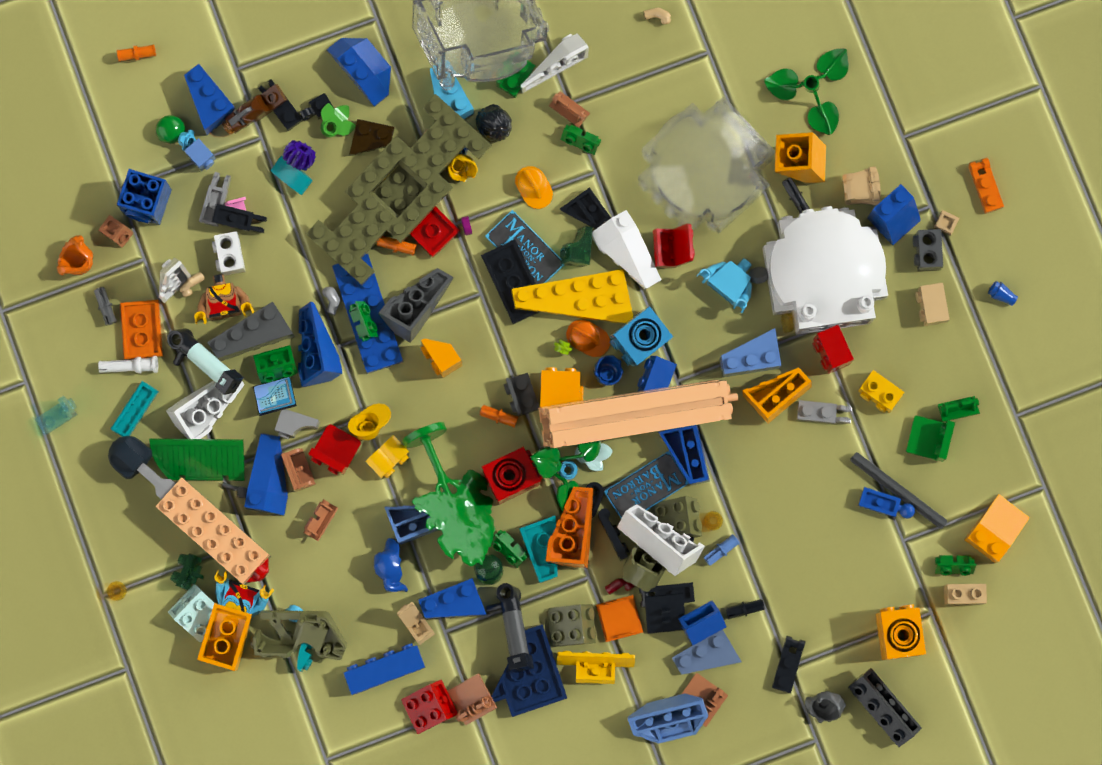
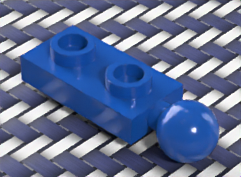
[858,487,915,519]

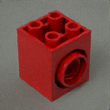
[482,446,542,505]

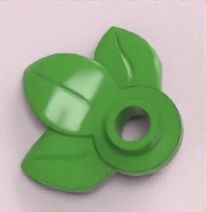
[320,103,356,137]

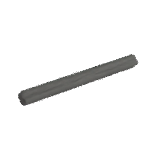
[850,452,947,529]

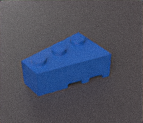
[184,64,236,135]
[658,425,710,486]
[418,578,487,619]

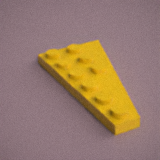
[511,269,633,324]

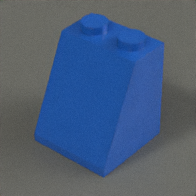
[867,184,921,246]

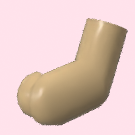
[643,7,671,25]
[180,272,205,297]

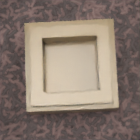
[934,210,959,236]

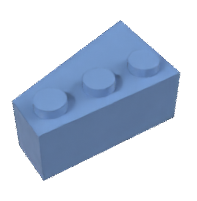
[720,328,781,377]
[384,505,438,545]

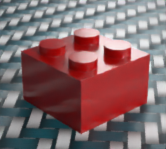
[812,325,854,374]

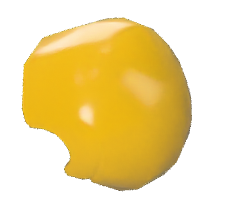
[447,154,478,182]

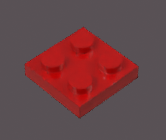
[410,207,460,258]

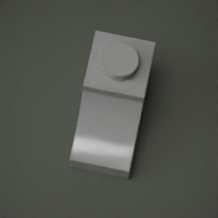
[275,409,320,439]

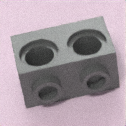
[913,229,943,271]

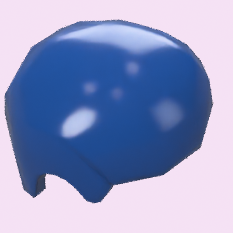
[594,355,623,386]

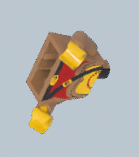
[194,274,254,324]

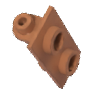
[549,91,590,128]
[303,499,338,541]

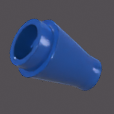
[988,281,1018,306]

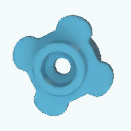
[178,129,197,151]

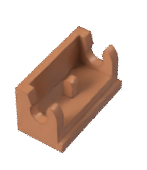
[281,448,316,492]

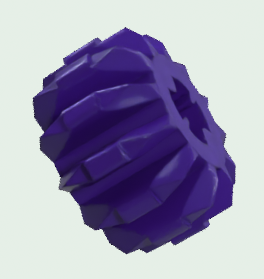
[283,140,316,171]

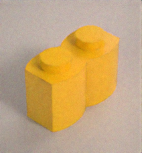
[365,435,410,479]

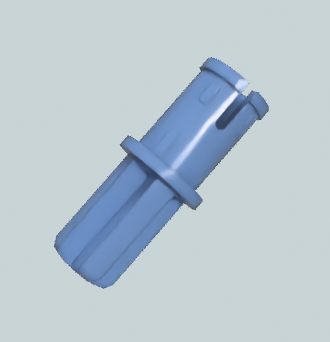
[704,534,740,566]

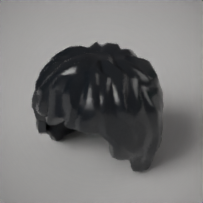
[475,104,512,142]

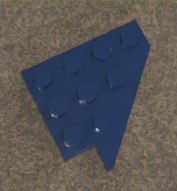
[491,624,567,717]

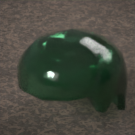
[474,554,504,585]

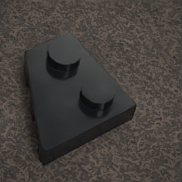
[560,187,611,229]

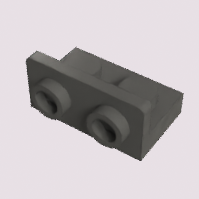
[503,373,539,417]

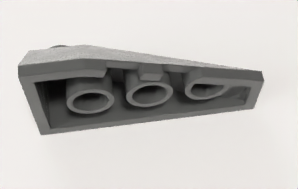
[379,268,453,343]

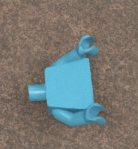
[696,258,752,313]

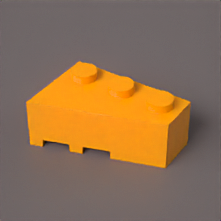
[742,367,812,424]

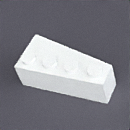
[617,504,705,576]

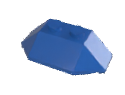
[327,38,391,107]

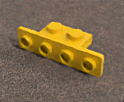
[557,651,635,684]

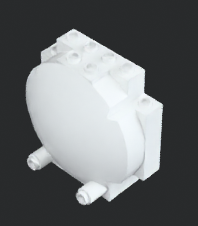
[762,206,888,335]

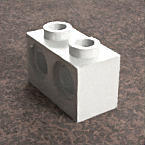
[212,231,246,276]

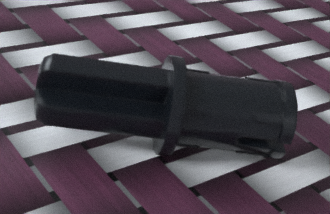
[782,178,810,214]
[725,599,765,620]

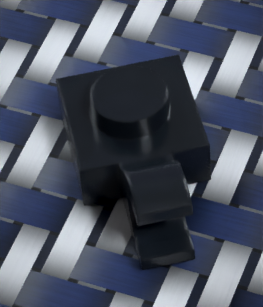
[300,93,334,121]

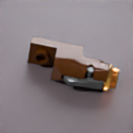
[222,84,287,134]

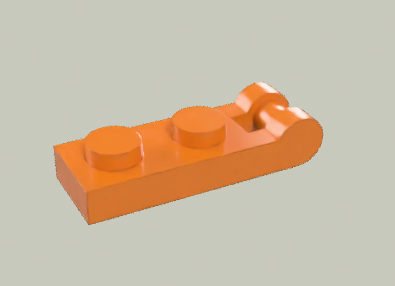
[969,158,1004,214]

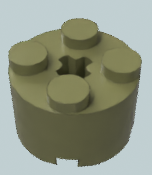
[622,546,666,592]

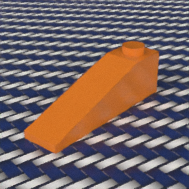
[546,487,593,568]

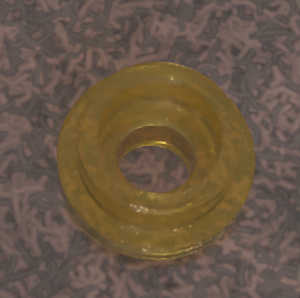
[703,511,723,531]
[107,581,127,601]

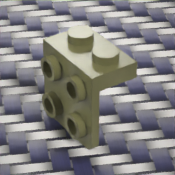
[653,496,702,538]
[548,604,596,647]

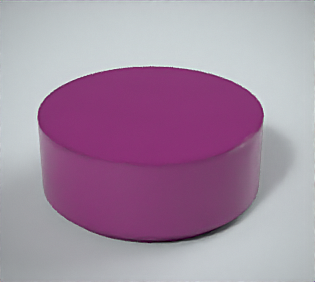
[461,216,472,236]

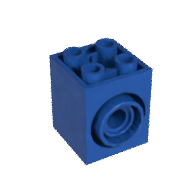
[117,169,172,225]

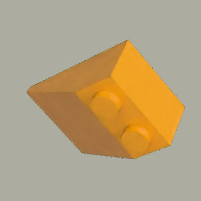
[964,494,1030,563]
[197,603,252,671]

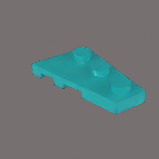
[520,515,558,583]

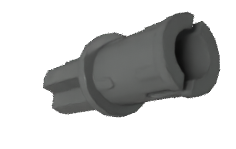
[94,287,117,326]

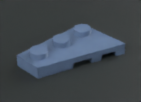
[672,629,742,675]

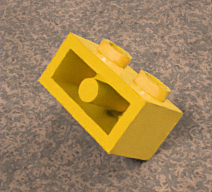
[858,370,905,413]

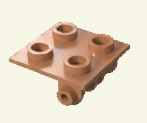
[448,673,497,725]
[682,673,728,727]

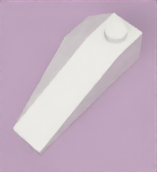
[590,210,661,289]
[159,258,191,303]

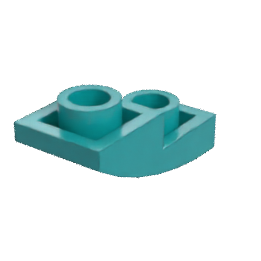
[270,156,313,195]
[297,643,313,672]

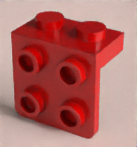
[653,224,695,268]
[308,424,361,475]

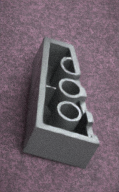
[207,302,295,361]

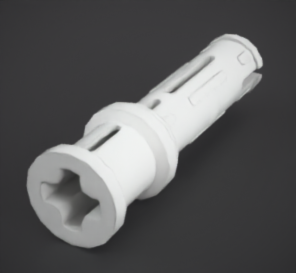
[98,356,158,374]

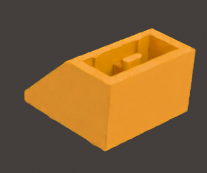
[420,338,462,378]

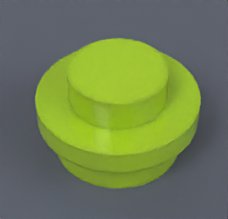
[554,340,573,355]

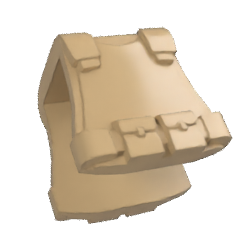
[842,166,881,206]

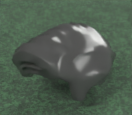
[805,691,846,723]

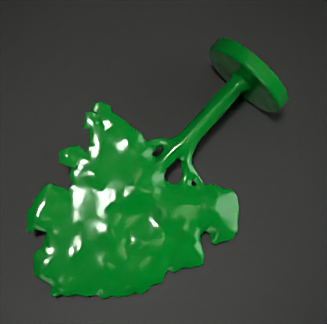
[402,422,495,567]

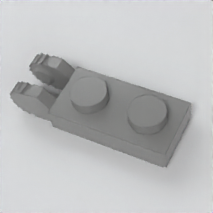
[199,172,231,227]
[797,400,852,424]

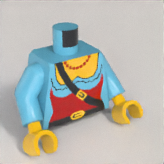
[214,570,274,618]

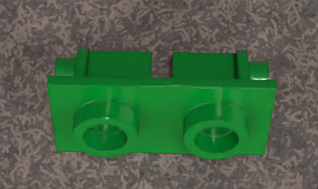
[560,124,601,155]
[349,301,378,342]
[938,396,980,422]
[491,530,528,568]
[935,555,976,576]

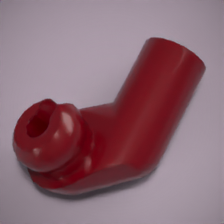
[605,578,635,595]

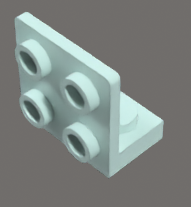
[168,584,214,642]

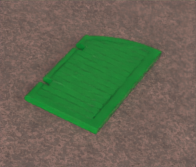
[149,438,245,481]

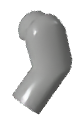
[322,287,340,315]

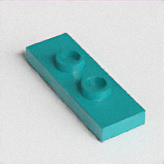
[111,381,159,437]

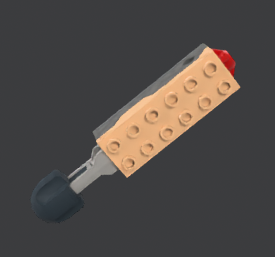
[108,436,271,585]

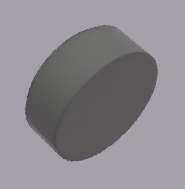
[749,267,768,284]

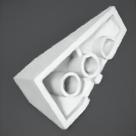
[521,34,589,93]
[166,369,244,439]

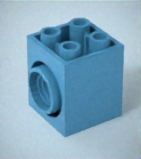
[609,306,673,367]

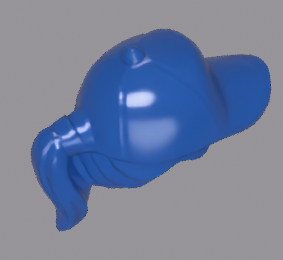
[374,538,408,592]

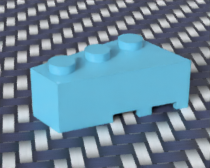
[430,60,474,119]

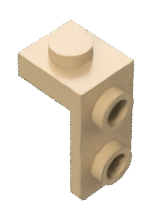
[397,602,435,645]

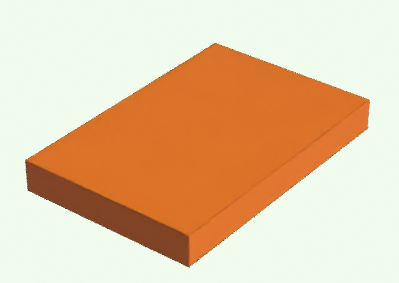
[120,300,163,360]

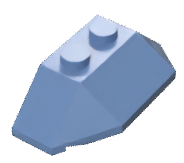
[627,693,708,743]

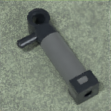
[486,583,534,673]

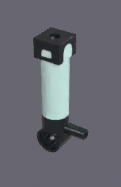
[167,328,244,395]

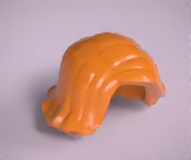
[56,235,94,275]

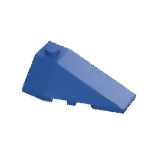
[298,302,342,387]
[244,433,288,516]

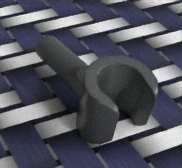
[222,482,247,498]

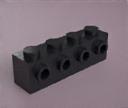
[848,668,922,748]

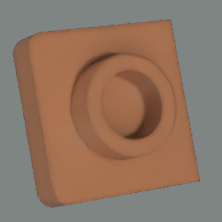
[98,215,133,247]

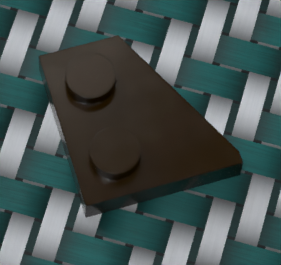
[349,119,395,156]

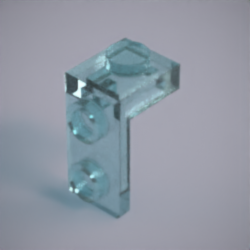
[35,396,78,435]

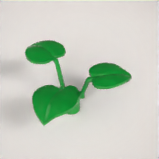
[764,48,849,135]
[530,440,601,511]

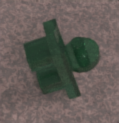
[170,553,205,590]

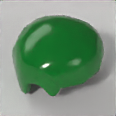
[155,115,185,144]

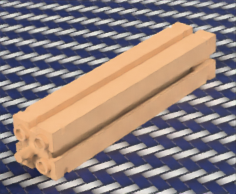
[538,380,738,448]

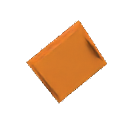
[596,595,643,642]

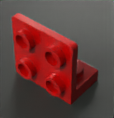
[401,679,458,734]

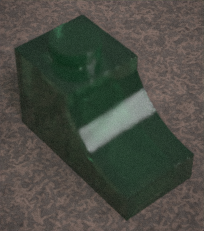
[560,226,593,267]

